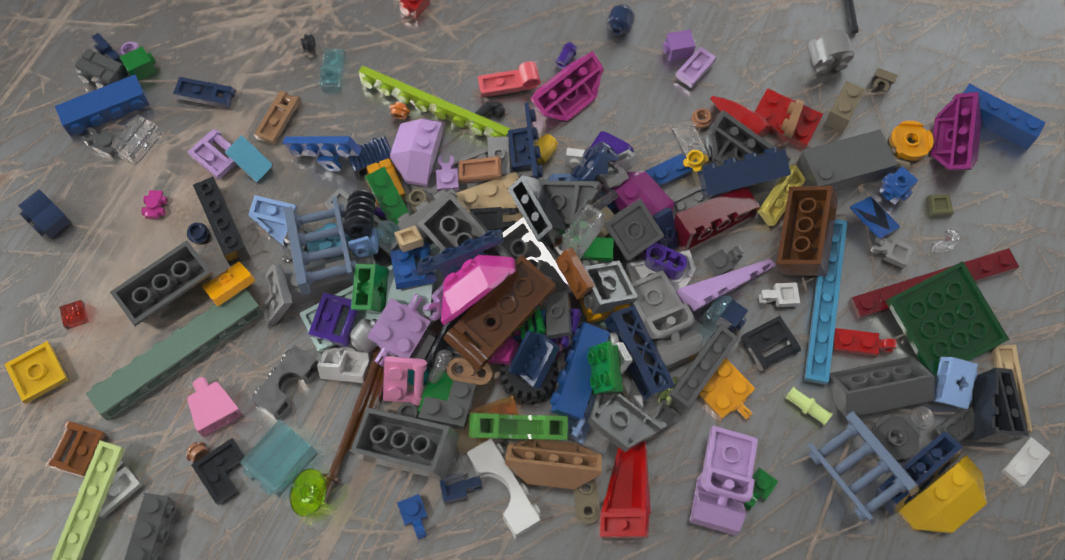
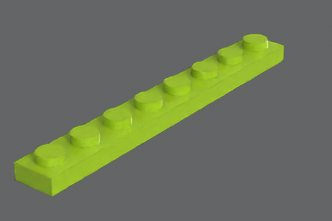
[359,65,510,138]

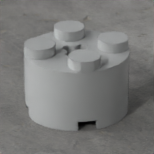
[807,29,854,75]

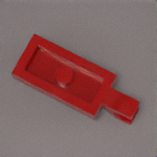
[832,328,897,357]

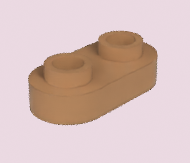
[781,99,805,138]
[447,358,494,385]

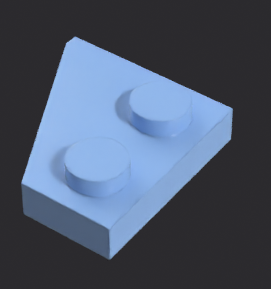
[248,195,298,246]

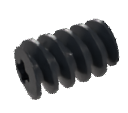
[344,190,376,239]

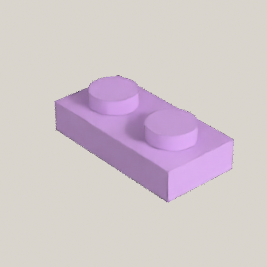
[676,46,716,88]

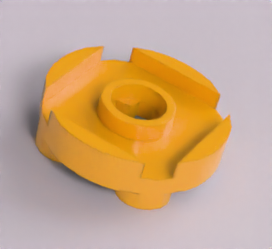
[889,120,934,161]

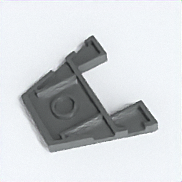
[588,372,681,452]

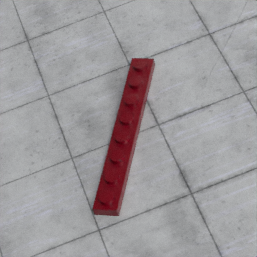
[849,248,1019,320]

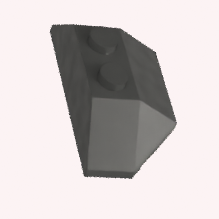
[710,110,791,165]

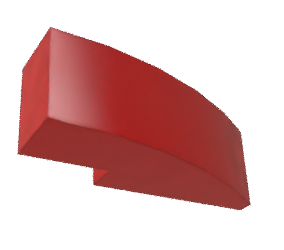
[710,96,774,138]

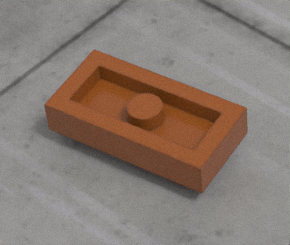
[555,248,595,299]

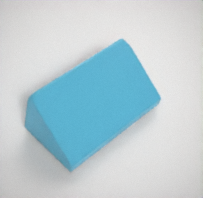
[225,135,273,182]

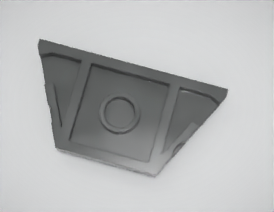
[539,180,602,226]

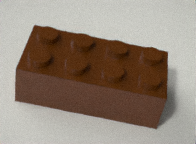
[777,186,838,276]

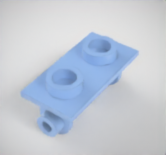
[568,394,595,444]

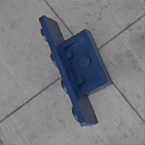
[508,102,543,180]
[417,229,503,278]

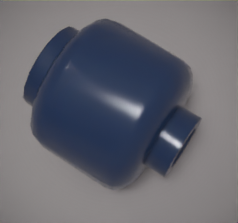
[607,4,635,35]

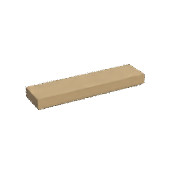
[991,345,1033,434]

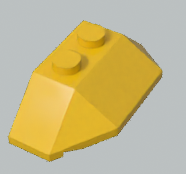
[898,455,987,533]

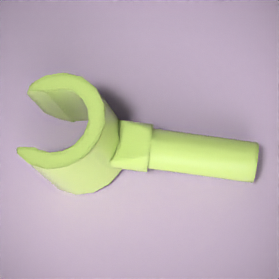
[658,376,678,406]

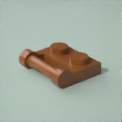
[45,421,106,478]

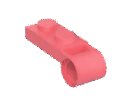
[478,61,541,98]

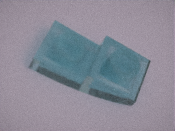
[319,49,346,87]

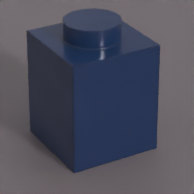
[710,295,748,333]

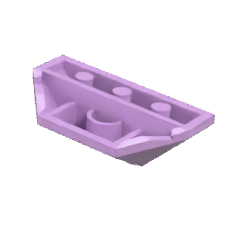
[390,118,446,187]

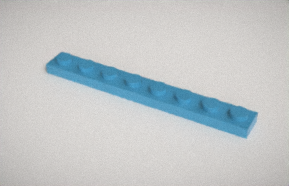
[804,219,848,385]

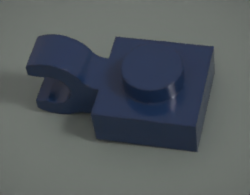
[439,473,483,504]

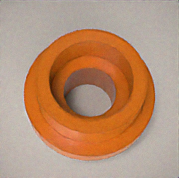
[389,102,410,119]

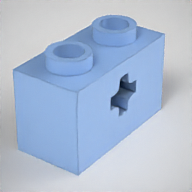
[932,357,978,409]

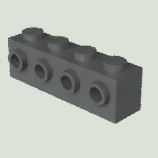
[124,492,176,560]

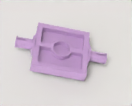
[367,294,431,366]

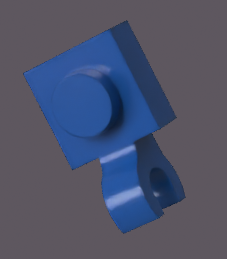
[397,494,428,540]

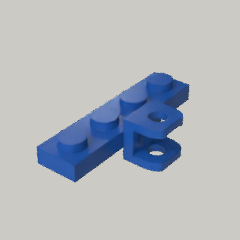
[282,136,362,172]

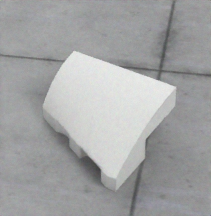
[317,344,373,383]

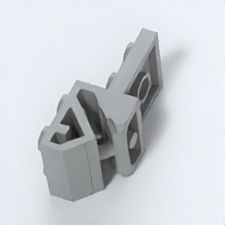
[630,270,703,370]

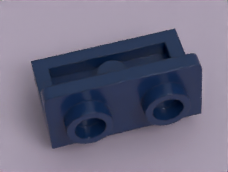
[508,331,560,388]

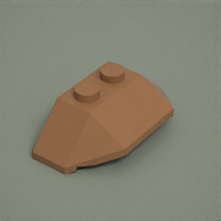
[505,439,602,489]

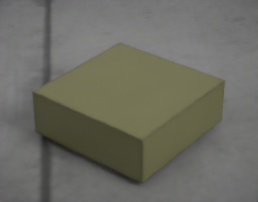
[926,194,954,217]

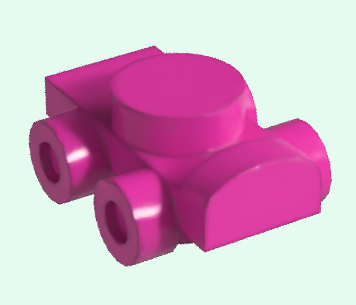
[141,190,168,219]

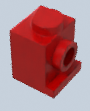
[399,0,430,19]

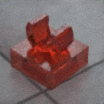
[59,300,89,329]

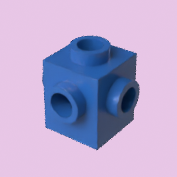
[879,166,918,205]

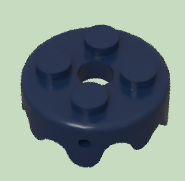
[571,142,619,181]

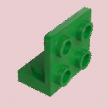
[587,341,623,394]

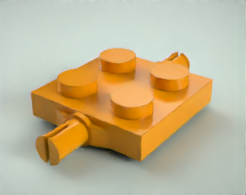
[698,357,756,420]

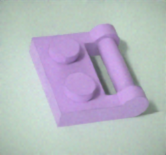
[188,129,236,180]

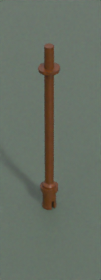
[318,346,383,504]

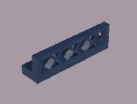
[604,305,675,402]

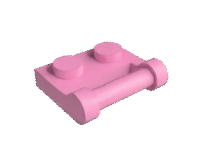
[383,356,427,406]

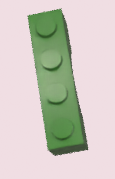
[469,413,568,440]

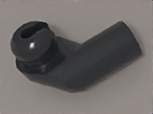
[475,102,505,117]

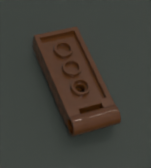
[444,254,557,371]

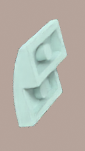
[386,271,434,317]

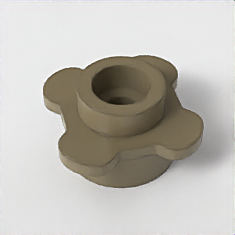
[405,188,431,212]

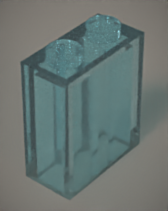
[240,419,318,497]

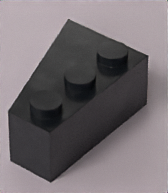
[974,367,1029,444]

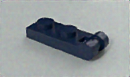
[173,77,236,110]

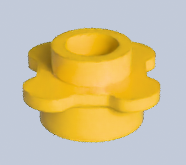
[683,150,708,172]

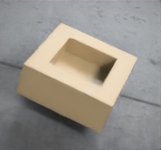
[394,226,424,252]

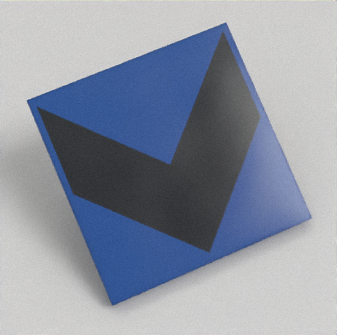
[850,196,901,239]

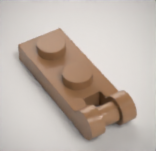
[254,90,301,145]

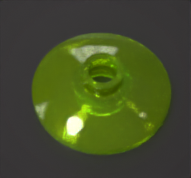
[290,468,326,517]

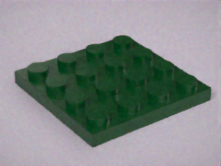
[886,261,1009,379]

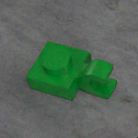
[743,467,779,511]

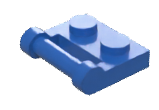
[390,243,437,290]

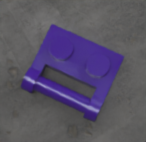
[308,292,360,347]

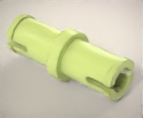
[785,387,833,426]

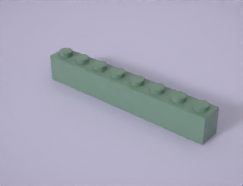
[86,288,263,421]

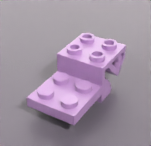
[689,425,758,535]

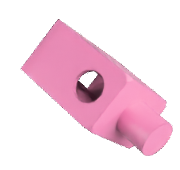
[187,377,243,437]

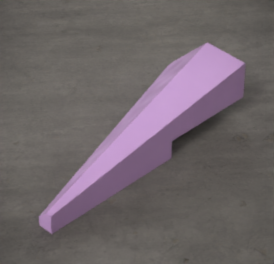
[676,259,775,311]

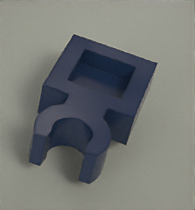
[92,33,123,64]

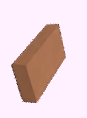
[458,156,502,183]

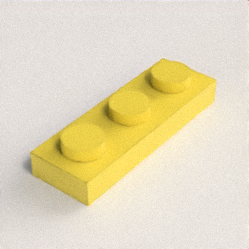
[757,165,806,226]

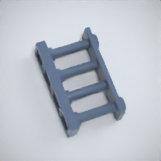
[283,196,356,295]
[808,411,919,526]

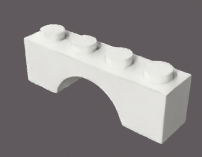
[467,439,542,539]

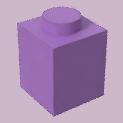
[663,29,696,62]

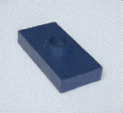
[652,207,679,250]

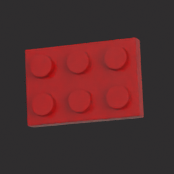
[755,88,823,149]

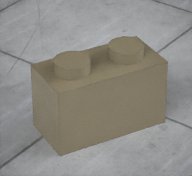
[824,81,865,133]

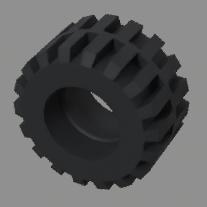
[501,347,558,405]

